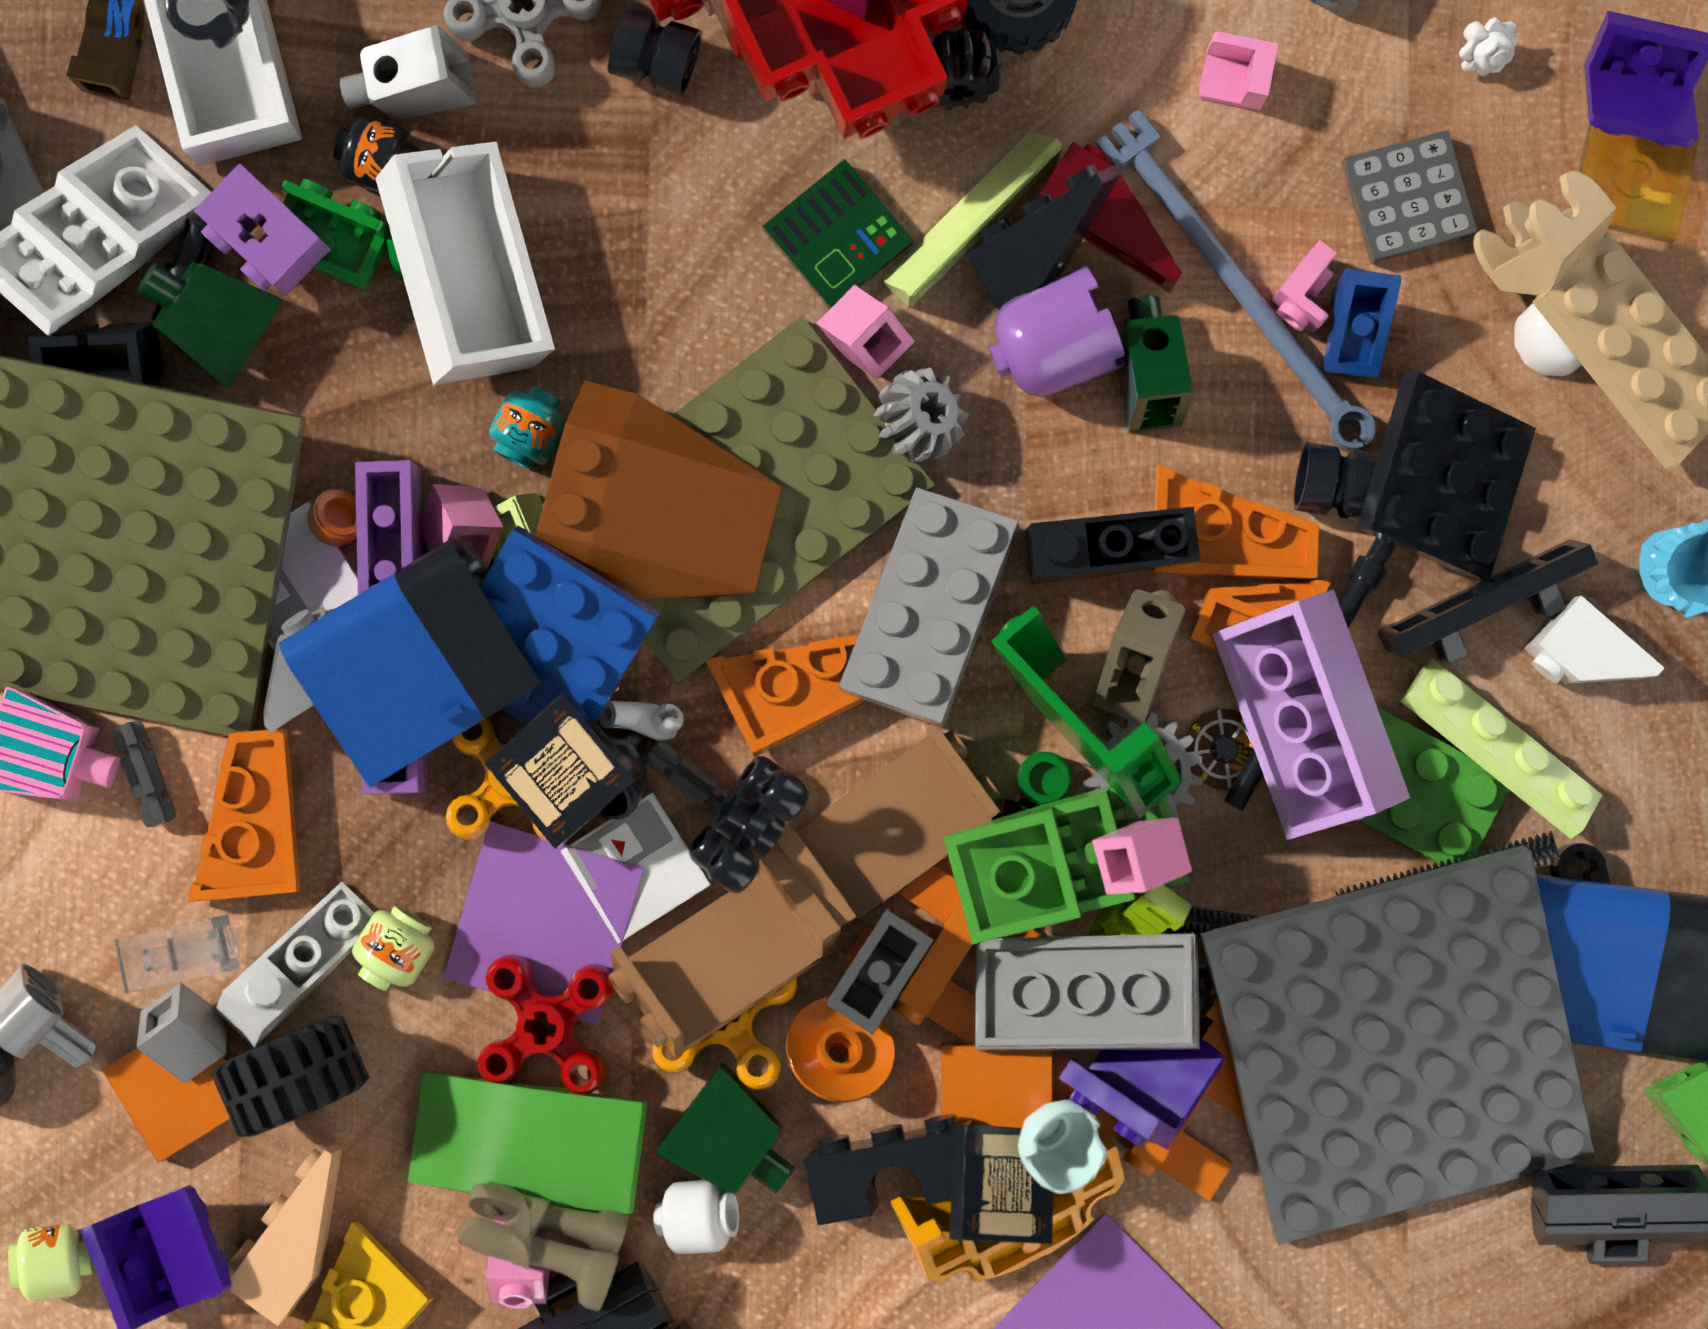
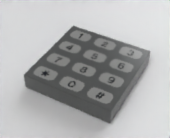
[1342,130,1478,264]

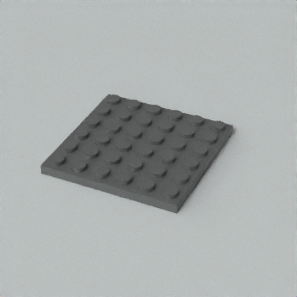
[1201,845,1595,1245]

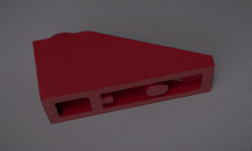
[1038,142,1182,293]

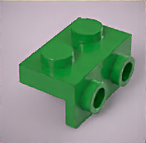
[280,179,390,292]

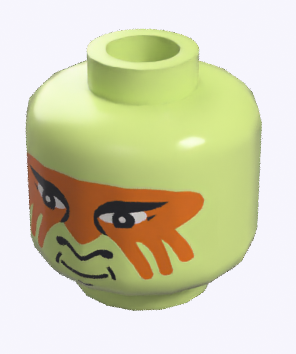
[352,905,435,991]
[8,1224,93,1301]

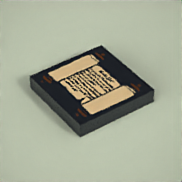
[484,691,640,849]
[950,1124,1054,1244]

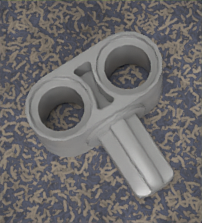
[0,964,97,1067]

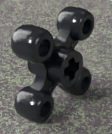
[689,756,810,893]

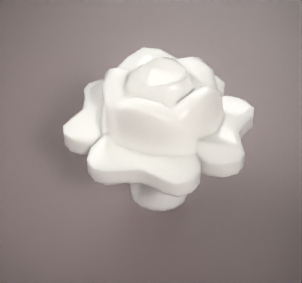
[1459,17,1519,76]

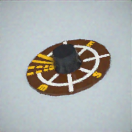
[1185,709,1254,789]

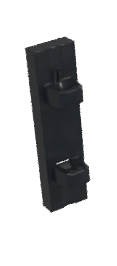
[1377,539,1599,664]

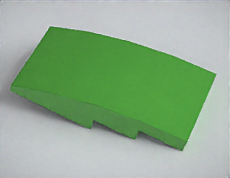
[943,786,1190,944]
[408,1071,648,1214]

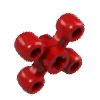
[477,954,615,1095]

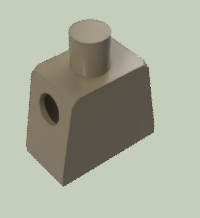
[1092,589,1186,724]

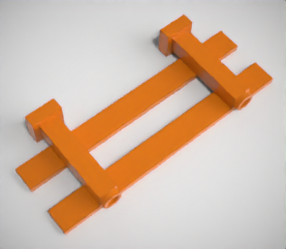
[842,866,1245,1202]

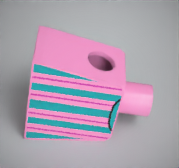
[0,687,120,800]

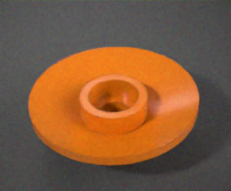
[786,997,895,1102]

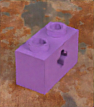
[194,163,331,296]

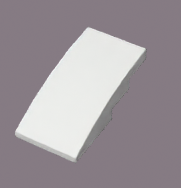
[0,125,211,336]

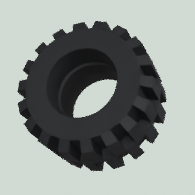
[211,1015,369,1137]

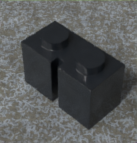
[28,322,164,385]

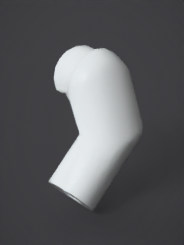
[599,701,684,741]

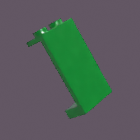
[991,605,1182,818]

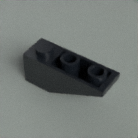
[967,164,1122,310]
[1025,507,1200,584]

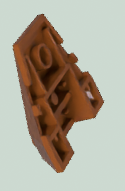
[536,381,782,601]

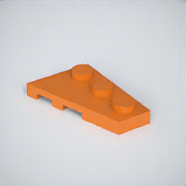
[1152,464,1319,581]
[706,634,866,758]
[187,728,301,903]

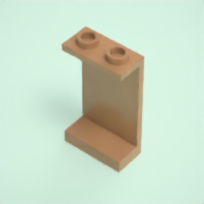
[777,724,1003,933]
[608,844,841,1058]

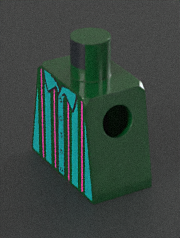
[1120,295,1193,433]

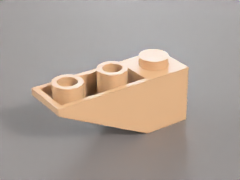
[228,1143,342,1326]

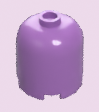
[988,265,1126,397]

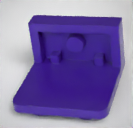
[1584,11,1708,148]
[1059,1037,1224,1150]
[80,1185,232,1329]

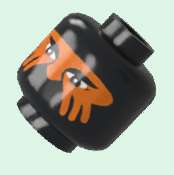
[333,116,419,193]

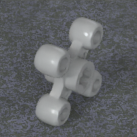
[444,0,604,88]

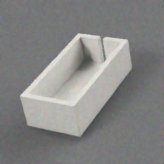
[144,0,303,166]
[375,142,555,386]

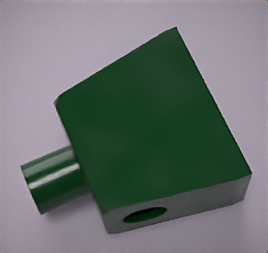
[138,262,284,388]
[655,1062,795,1194]

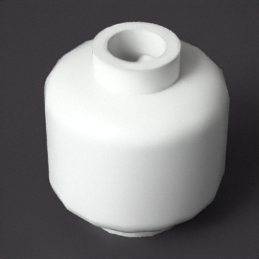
[653,1180,739,1254]

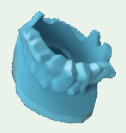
[1639,519,1708,619]

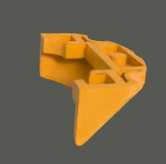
[890,1114,1125,1282]

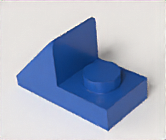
[1323,269,1402,378]

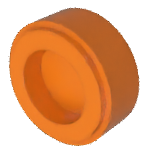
[307,489,357,547]

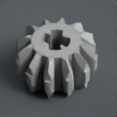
[873,367,970,462]

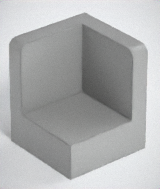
[137,982,228,1082]

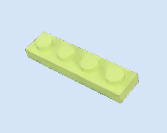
[1400,658,1602,839]

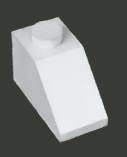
[1524,596,1664,684]

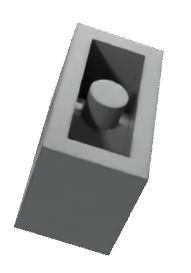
[826,909,935,1035]

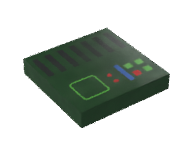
[762,159,914,310]

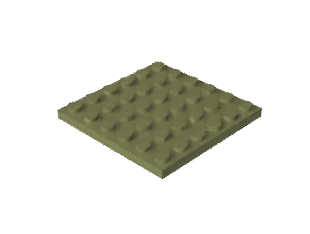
[0,355,306,736]

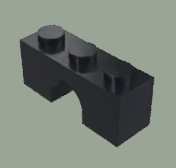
[804,1114,973,1226]

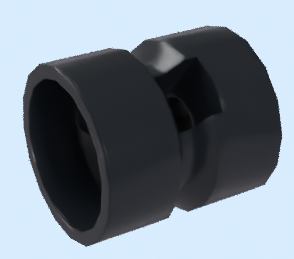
[608,6,702,97]
[1293,442,1379,521]

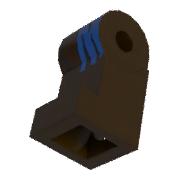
[66,0,145,101]

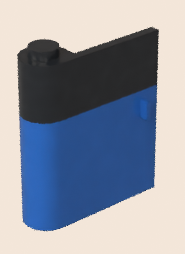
[279,538,542,788]
[1536,874,1708,1061]

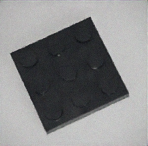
[1356,371,1536,581]

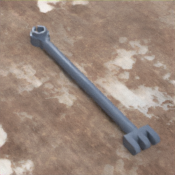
[1094,110,1376,452]

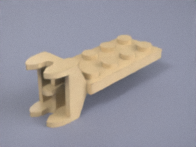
[1474,171,1708,469]

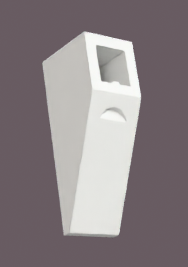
[215,882,374,1048]

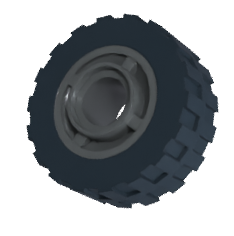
[964,0,1077,54]

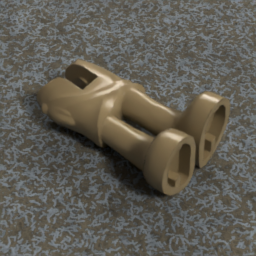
[457,1182,629,1312]

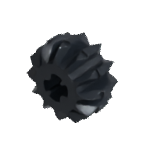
[928,27,1002,111]

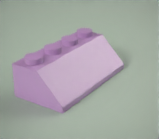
[1212,590,1410,840]

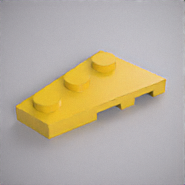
[302,1221,434,1329]

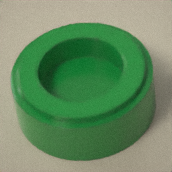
[1017,752,1072,805]

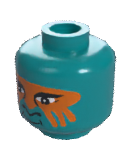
[488,386,567,471]

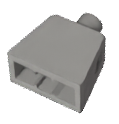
[340,25,478,120]

